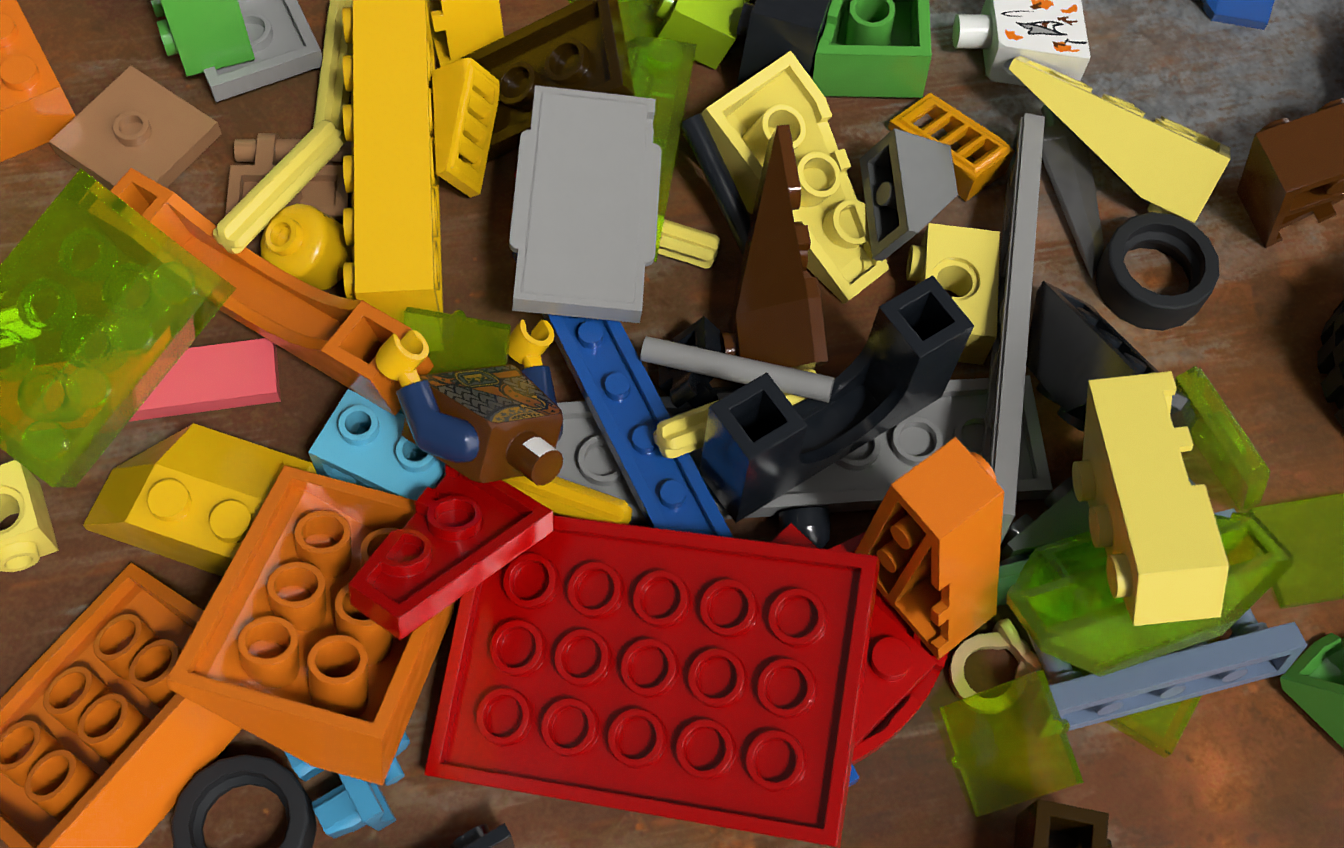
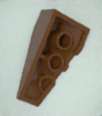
[721,125,828,384]

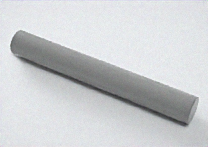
[640,336,834,403]

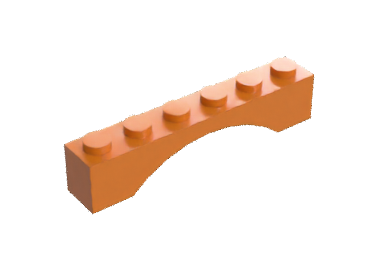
[90,168,434,416]

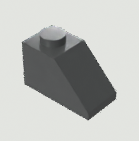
[860,128,958,261]

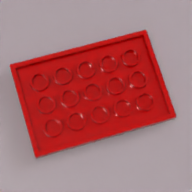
[424,515,880,848]

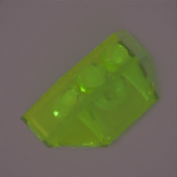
[1007,512,1294,677]

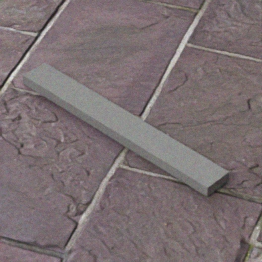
[982,113,1045,543]

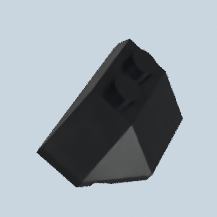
[1026,281,1197,432]

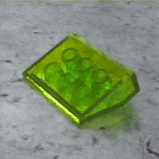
[0,168,236,488]

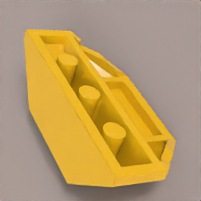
[83,423,317,577]

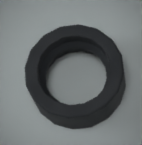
[1096,212,1220,331]
[171,754,317,848]

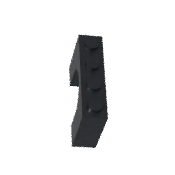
[699,275,974,523]

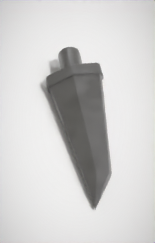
[1041,105,1104,279]

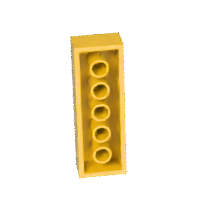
[342,0,445,350]

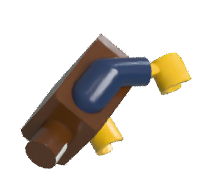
[375,319,563,486]

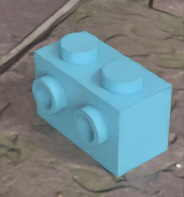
[308,389,446,500]

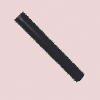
[680,113,751,256]

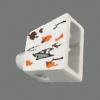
[952,0,1091,86]

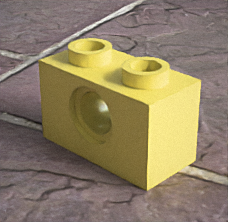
[906,223,1000,365]

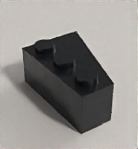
[737,0,832,87]

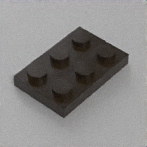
[461,0,635,163]

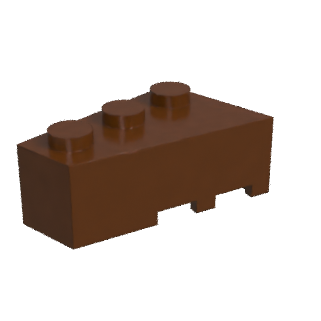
[1237,98,1344,248]

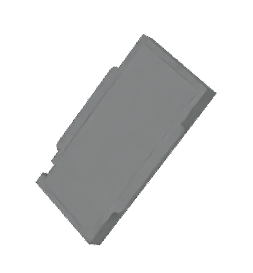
[509,85,662,323]

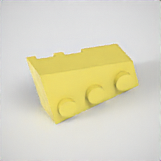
[1072,371,1229,626]

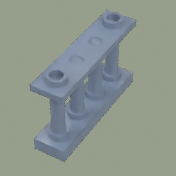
[997,508,1307,738]

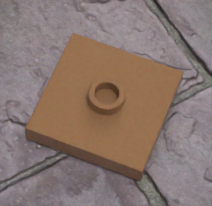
[49,66,222,190]

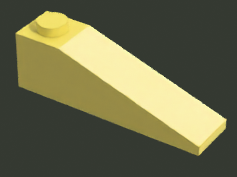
[1009,56,1231,223]

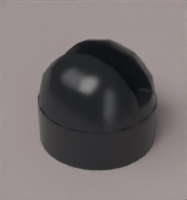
[778,507,831,549]

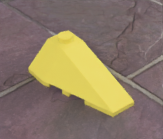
[683,51,889,304]

